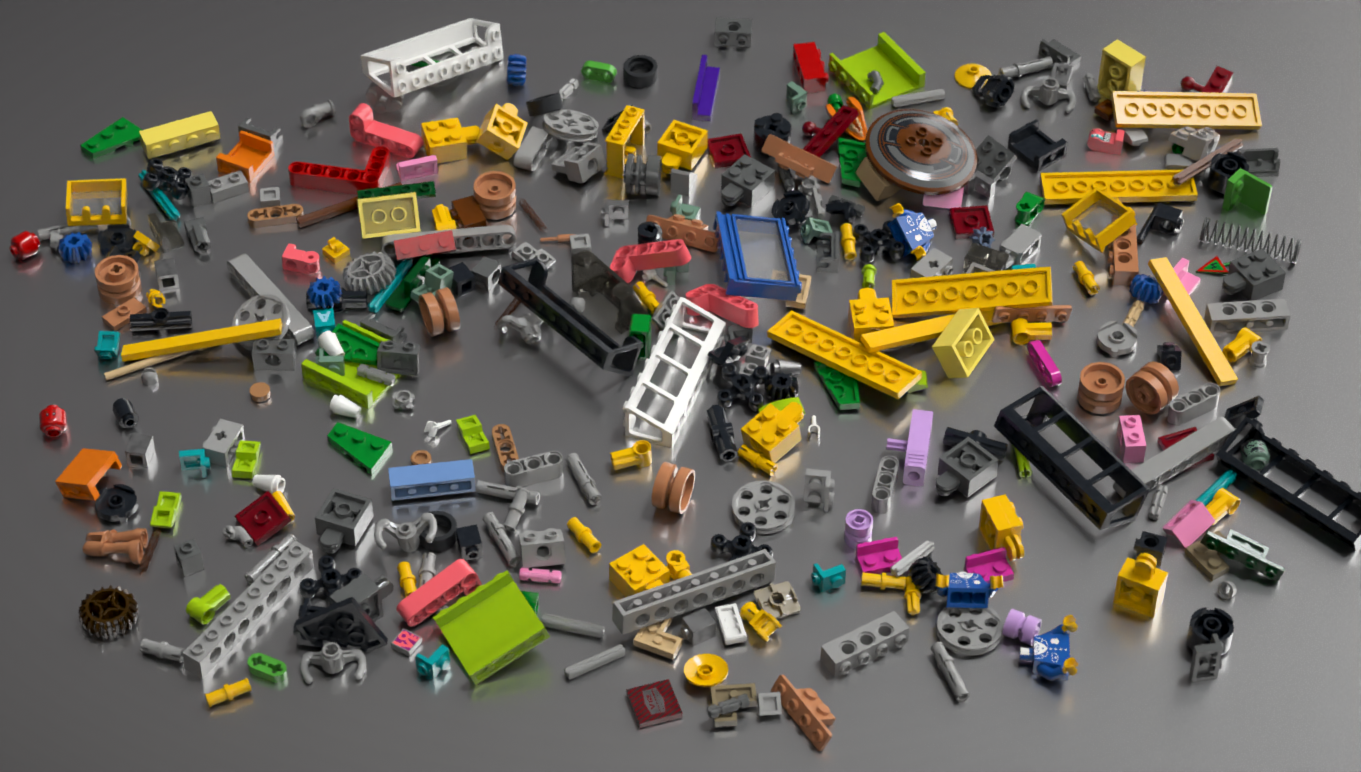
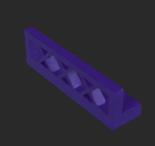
[692,55,720,121]

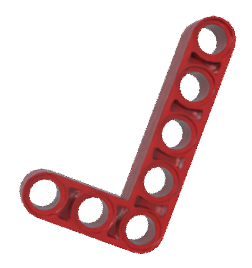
[288,146,390,195]

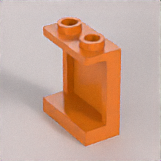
[216,130,275,183]
[55,448,122,501]

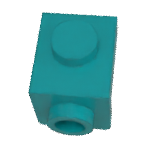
[94,331,120,359]
[179,449,211,478]
[811,563,846,592]
[415,645,450,679]

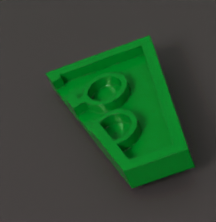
[80,117,142,159]
[838,137,867,187]
[315,324,380,366]
[814,361,860,410]
[327,422,392,475]

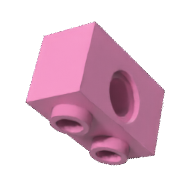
[1117,415,1146,463]

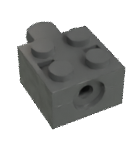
[721,154,775,208]
[1222,248,1286,301]
[935,437,999,497]
[315,488,374,553]
[330,574,394,622]

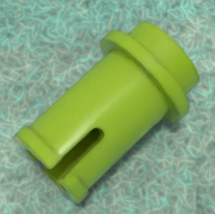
[861,264,877,289]

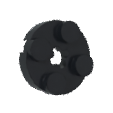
[771,190,810,226]
[98,224,138,256]
[95,484,138,523]

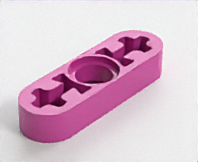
[1027,340,1062,387]

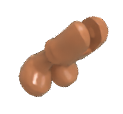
[83,528,148,564]

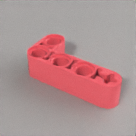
[349,103,424,158]
[610,239,691,285]
[685,284,759,328]
[396,559,482,627]

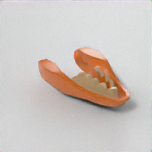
[826,97,867,142]

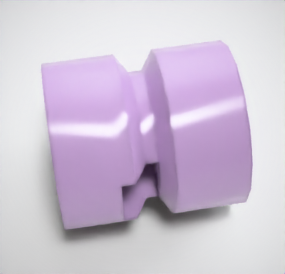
[844,509,873,549]
[1002,609,1042,646]

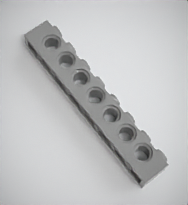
[183,541,314,679]
[612,549,776,635]

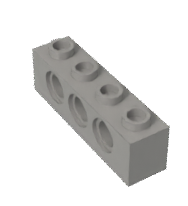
[1204,298,1291,334]
[820,610,909,677]

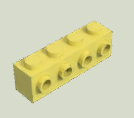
[139,111,221,159]

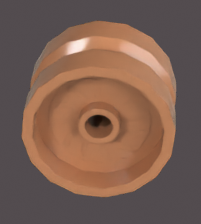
[473,171,516,220]
[95,255,142,305]
[419,287,460,337]
[1125,361,1179,415]
[1077,362,1125,414]
[651,462,695,514]

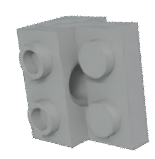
[1168,127,1220,161]
[551,142,606,183]
[518,528,566,568]

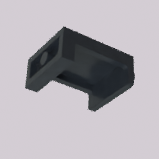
[1008,119,1068,172]

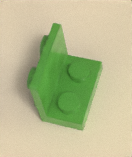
[1222,168,1273,215]

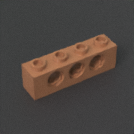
[1107,217,1139,286]

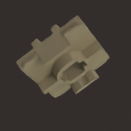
[753,581,801,620]

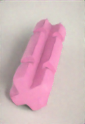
[519,567,562,584]

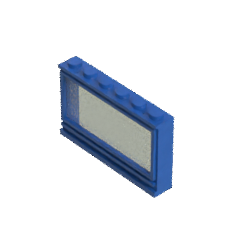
[713,211,802,301]

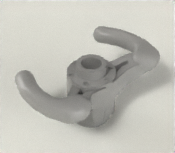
[1021,77,1076,113]
[497,313,544,344]
[374,513,437,553]
[300,642,366,684]

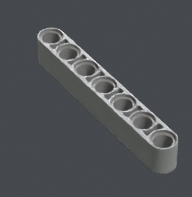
[381,225,516,258]
[227,253,315,346]
[1113,417,1235,498]

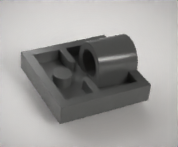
[975,135,1017,182]

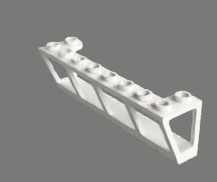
[361,18,503,97]
[623,297,726,448]

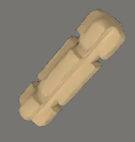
[1122,300,1144,327]

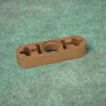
[247,204,304,228]
[492,424,519,473]

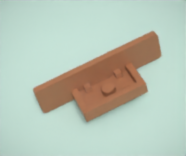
[762,134,837,183]
[646,214,718,253]
[991,305,1072,323]
[771,675,836,751]

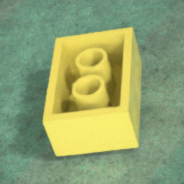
[1097,39,1146,100]
[357,192,421,239]
[932,308,995,379]

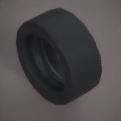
[623,55,658,88]
[526,93,564,116]
[419,511,457,552]

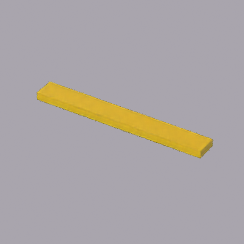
[1148,257,1238,386]
[860,310,1001,353]
[121,318,282,362]

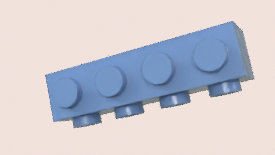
[388,459,476,501]

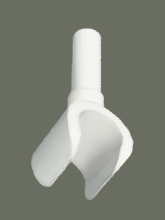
[642,269,668,287]
[808,415,820,438]
[424,420,452,437]

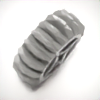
[342,251,396,295]

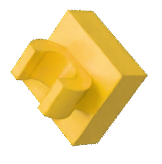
[133,230,160,257]
[322,237,350,264]

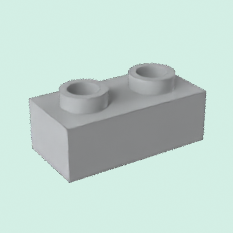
[208,170,249,204]

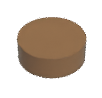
[249,382,271,402]
[411,450,432,466]

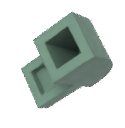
[411,263,454,302]

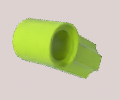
[186,584,231,625]

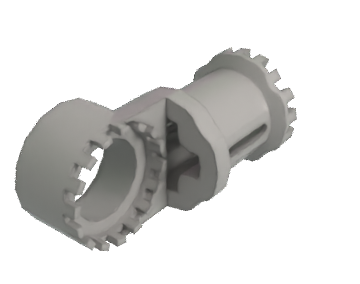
[299,99,336,128]

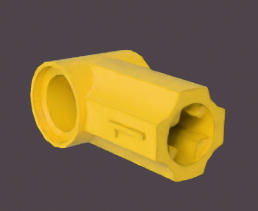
[432,204,457,231]
[1011,318,1052,345]
[1222,327,1262,362]
[610,440,652,470]
[1205,488,1241,525]

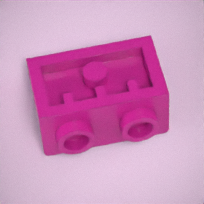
[855,537,902,574]
[964,547,1014,583]

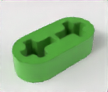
[581,61,617,83]
[247,653,287,683]

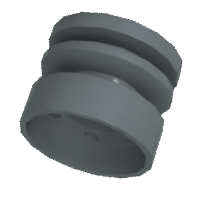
[624,154,662,196]

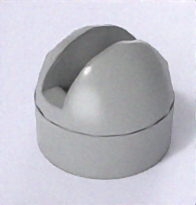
[569,297,585,313]
[141,367,158,385]
[1217,581,1237,599]

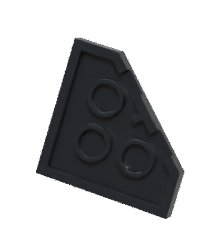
[295,596,388,652]

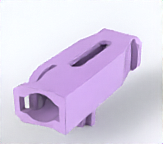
[886,409,933,486]

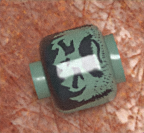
[1240,439,1270,470]

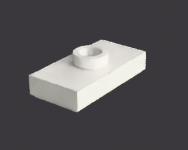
[715,603,747,645]

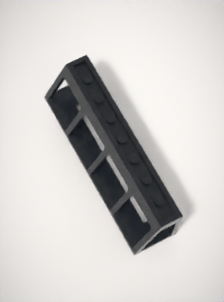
[498,258,643,377]
[994,386,1150,530]
[1216,417,1361,550]

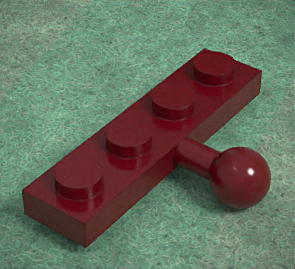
[1181,66,1234,93]
[802,105,859,158]

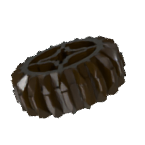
[79,585,139,640]

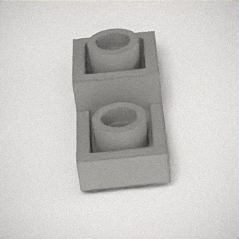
[1111,120,1148,146]
[1164,154,1206,176]
[512,241,556,268]
[652,290,680,330]
[739,344,772,376]

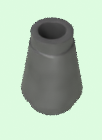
[770,359,801,376]

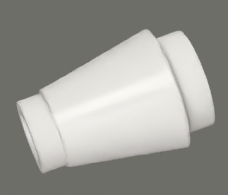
[318,331,345,356]
[329,395,361,418]
[252,474,286,494]

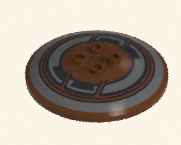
[865,109,977,195]

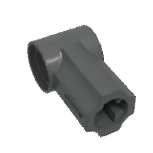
[184,217,211,254]

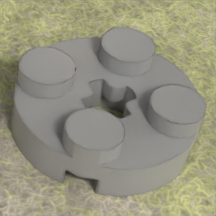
[365,80,404,114]
[1097,321,1137,358]

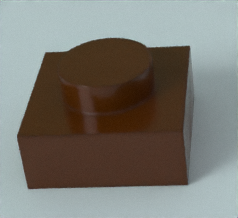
[1094,99,1114,121]

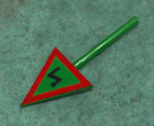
[1196,256,1230,274]

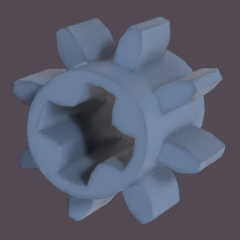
[969,227,995,251]

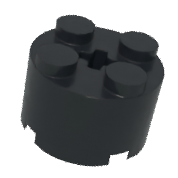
[753,113,792,157]
[1208,152,1249,194]
[1186,607,1234,655]

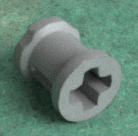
[1249,341,1270,368]

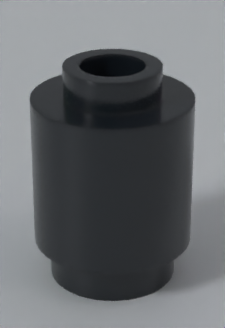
[113,398,139,428]

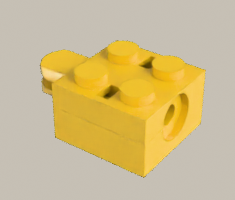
[476,103,528,160]
[421,118,480,163]
[657,120,708,174]
[848,288,894,344]
[741,402,804,463]
[979,494,1024,561]
[609,544,670,597]
[1113,553,1168,618]

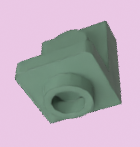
[670,195,700,221]
[800,217,833,244]

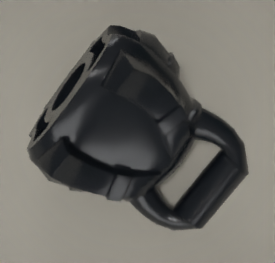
[972,74,1015,107]

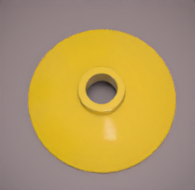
[955,64,991,89]
[684,654,728,687]

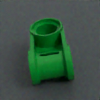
[1015,192,1045,226]

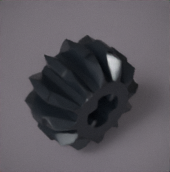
[764,371,799,402]
[909,556,943,594]

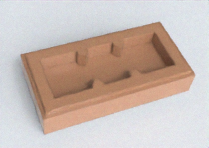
[102,297,147,331]

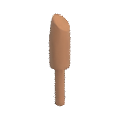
[540,234,576,243]

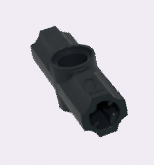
[306,287,368,313]
[130,308,192,334]
[706,405,738,462]
[943,427,1008,461]

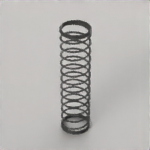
[1200,217,1301,264]

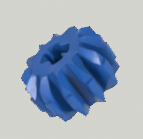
[506,54,527,86]
[58,232,92,264]
[1129,274,1164,304]
[307,275,342,309]

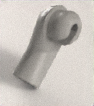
[223,525,253,548]

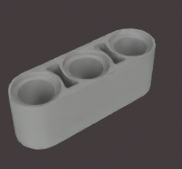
[514,126,552,171]
[1167,383,1220,426]
[504,451,563,487]
[871,456,899,514]

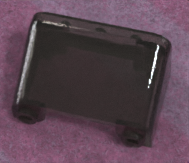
[571,251,648,334]

